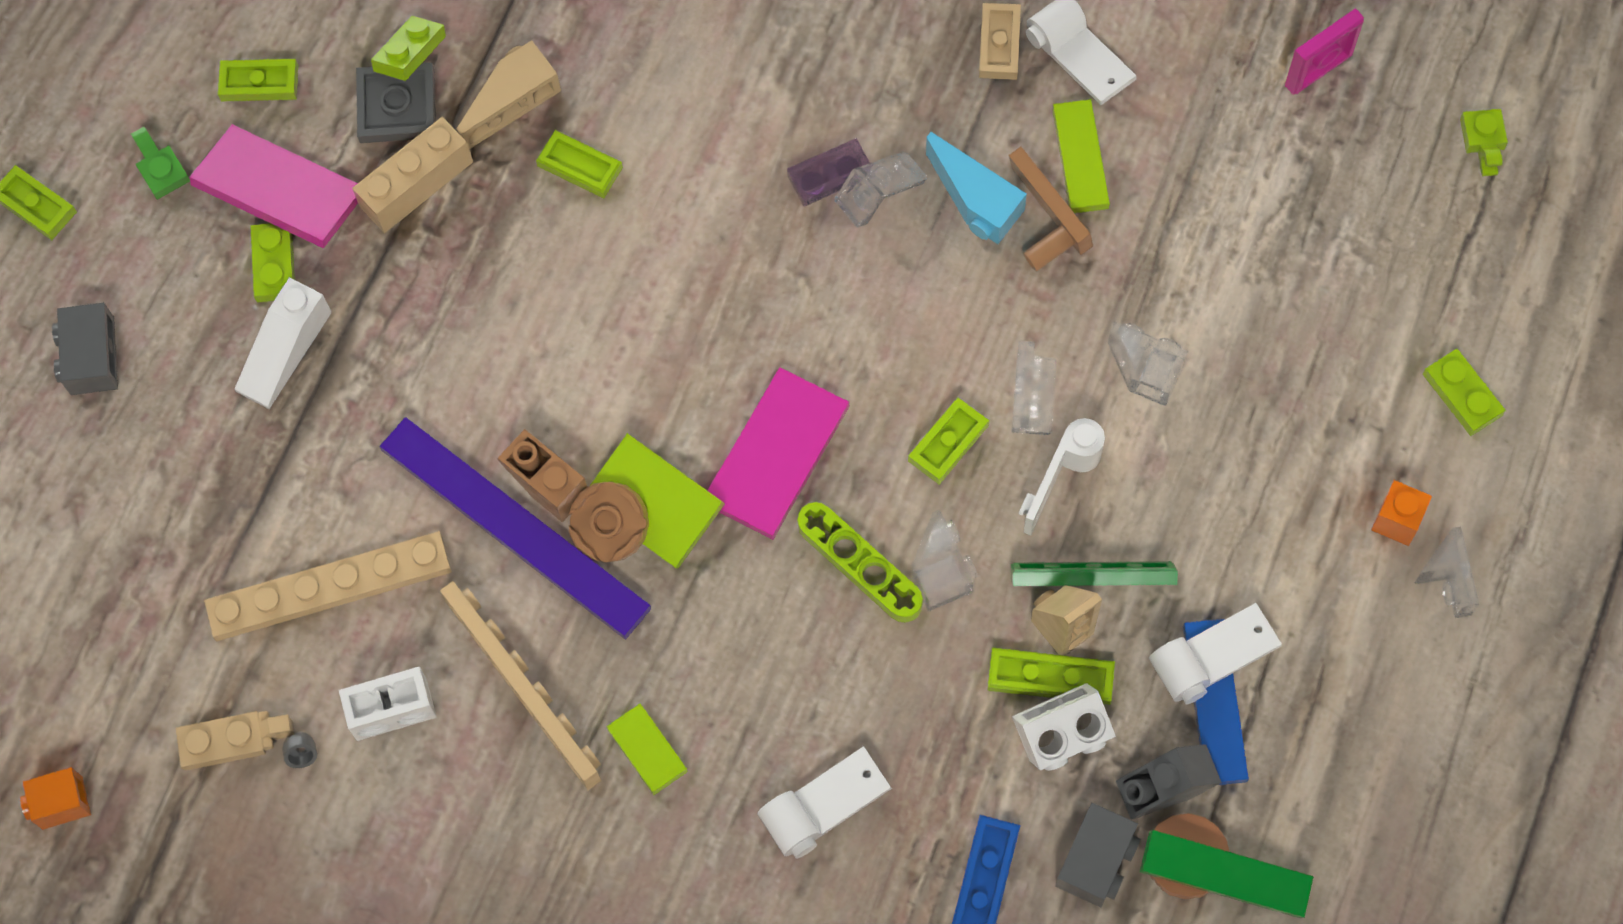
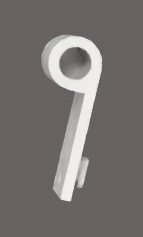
[1026,0,1136,105]
[1019,418,1105,535]
[1149,603,1282,704]
[758,746,892,859]

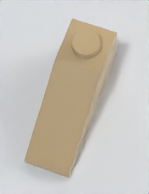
[456,40,561,149]
[1031,585,1102,656]

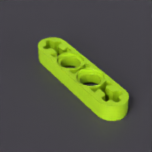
[797,502,923,623]

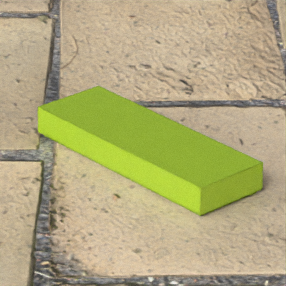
[1052,99,1110,213]
[987,647,1115,705]

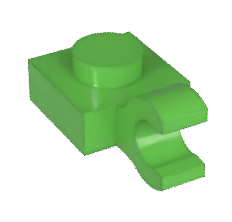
[131,127,190,200]

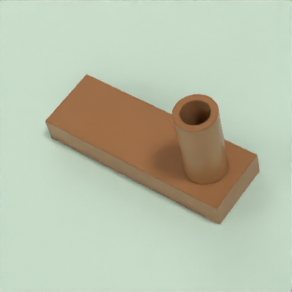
[1008,146,1093,272]

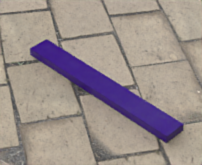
[379,417,651,640]

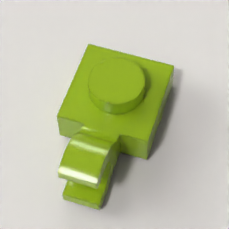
[1460,109,1508,177]

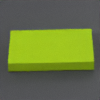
[590,433,725,569]

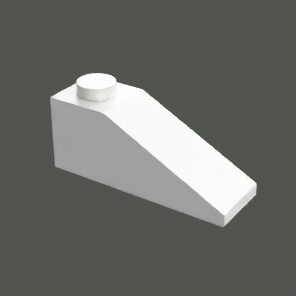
[235,277,332,409]

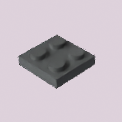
[356,62,436,143]

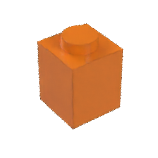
[1371,480,1432,546]
[20,767,91,830]

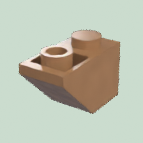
[497,429,587,523]

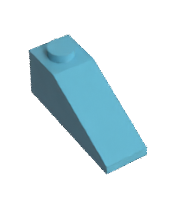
[926,132,1027,244]

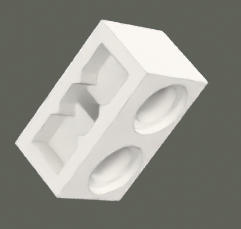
[339,667,437,741]
[1012,683,1116,771]

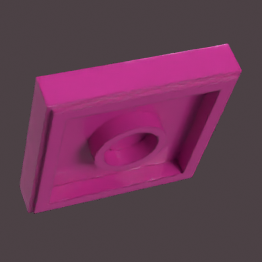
[1285,8,1364,95]

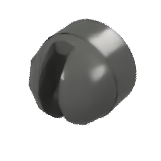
[282,731,317,768]

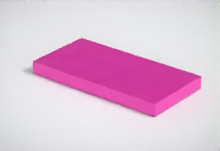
[189,124,358,249]
[707,367,850,540]

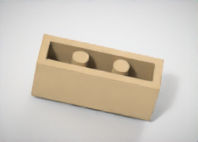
[352,116,473,234]

